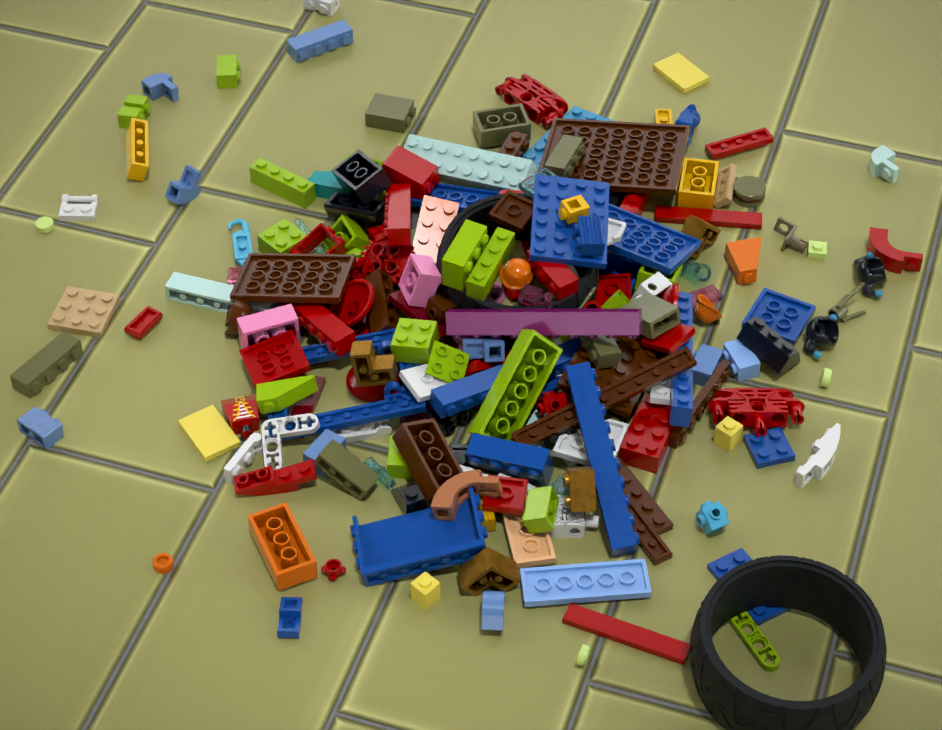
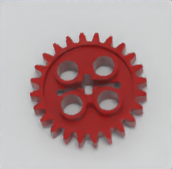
[360,232,416,286]

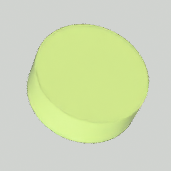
[35,216,54,233]
[820,368,832,388]
[576,644,591,667]

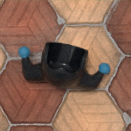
[853,252,887,298]
[804,314,839,359]

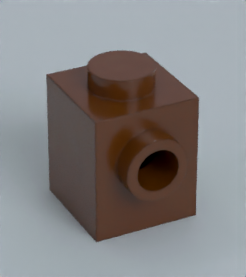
[425,293,456,326]

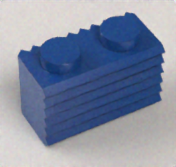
[573,215,605,255]

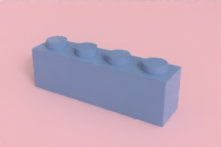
[286,19,353,63]

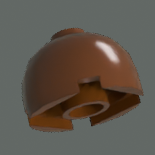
[224,298,252,336]

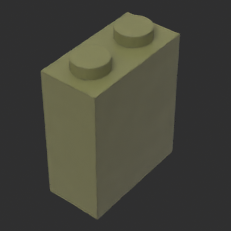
[365,93,416,134]
[619,293,681,339]

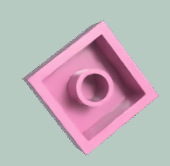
[398,253,442,308]

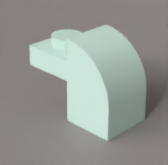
[869,145,899,184]

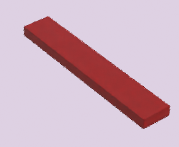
[654,205,762,229]
[562,603,690,665]

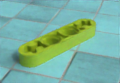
[728,611,780,672]

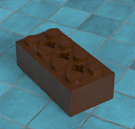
[392,418,463,504]

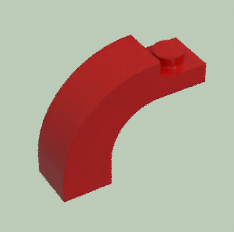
[867,227,923,274]

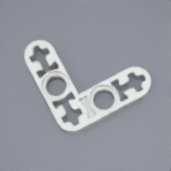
[261,413,320,470]

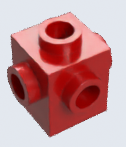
[536,390,568,418]

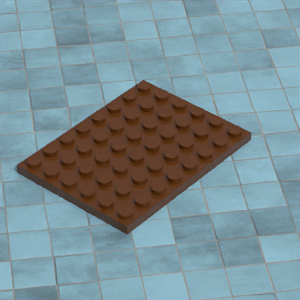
[538,118,690,195]

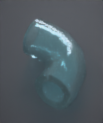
[681,259,711,282]

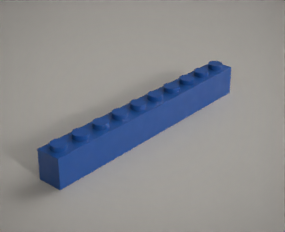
[669,292,693,428]
[429,338,581,419]
[566,362,640,557]

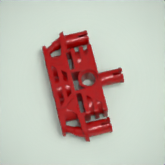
[495,74,568,128]
[707,388,805,437]

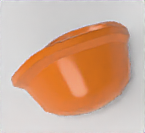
[500,258,533,291]
[693,294,723,324]

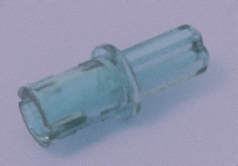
[364,457,396,489]

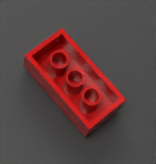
[619,392,675,474]

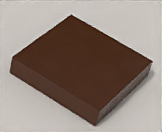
[488,190,533,234]

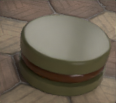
[732,176,766,207]

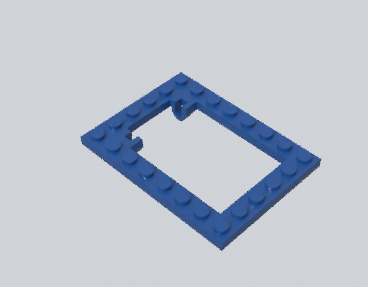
[268,328,427,441]

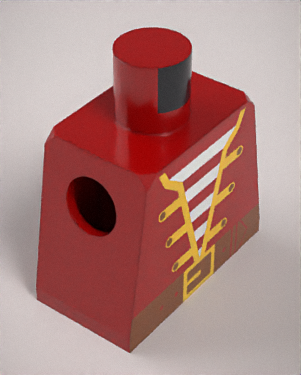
[221,394,260,439]

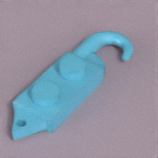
[228,219,253,267]

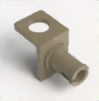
[774,217,809,252]

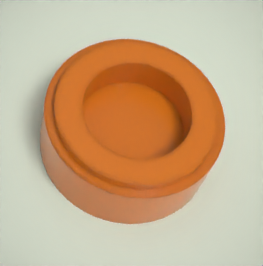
[152,553,174,574]

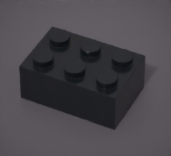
[331,149,392,205]

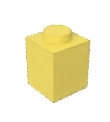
[713,416,743,452]
[410,571,441,611]

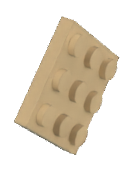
[47,286,121,338]

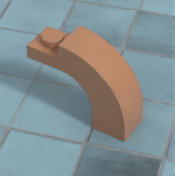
[431,470,503,521]

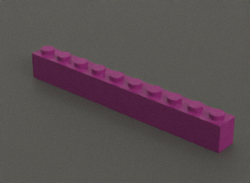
[445,309,642,339]

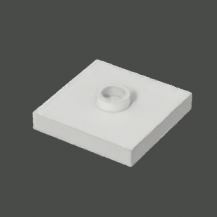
[398,364,448,403]

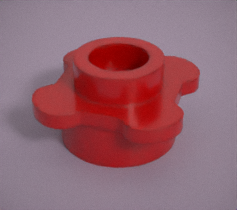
[321,559,346,581]

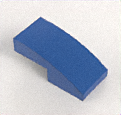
[277,597,303,638]

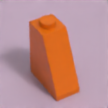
[724,237,762,285]

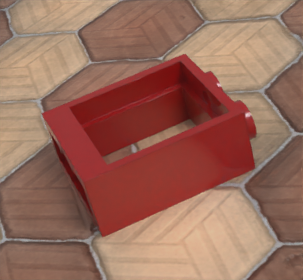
[289,223,348,254]

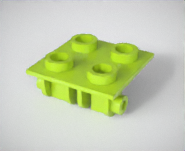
[425,340,470,383]

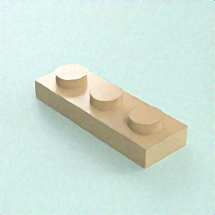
[713,163,737,209]

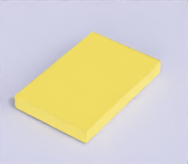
[653,53,710,93]
[178,405,241,462]

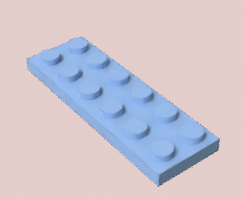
[520,559,652,607]

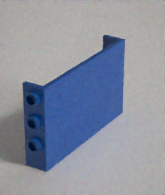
[350,487,489,587]

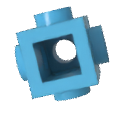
[695,501,730,535]

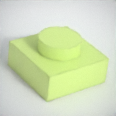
[807,240,827,260]

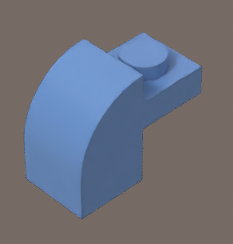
[141,73,179,103]
[165,165,202,204]
[462,336,505,362]
[481,591,505,631]

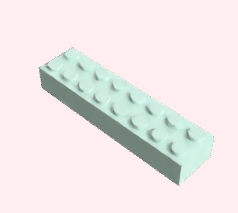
[403,134,539,191]

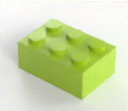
[442,219,489,292]

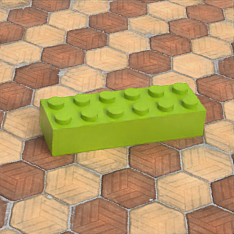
[468,329,563,441]

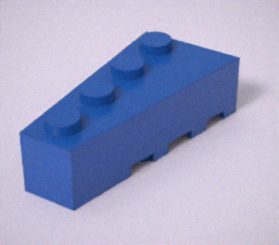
[465,433,554,487]

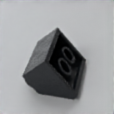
[324,192,385,227]
[737,316,800,374]

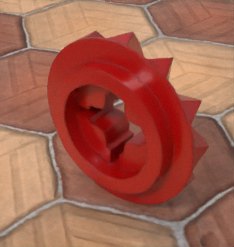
[350,257,375,280]

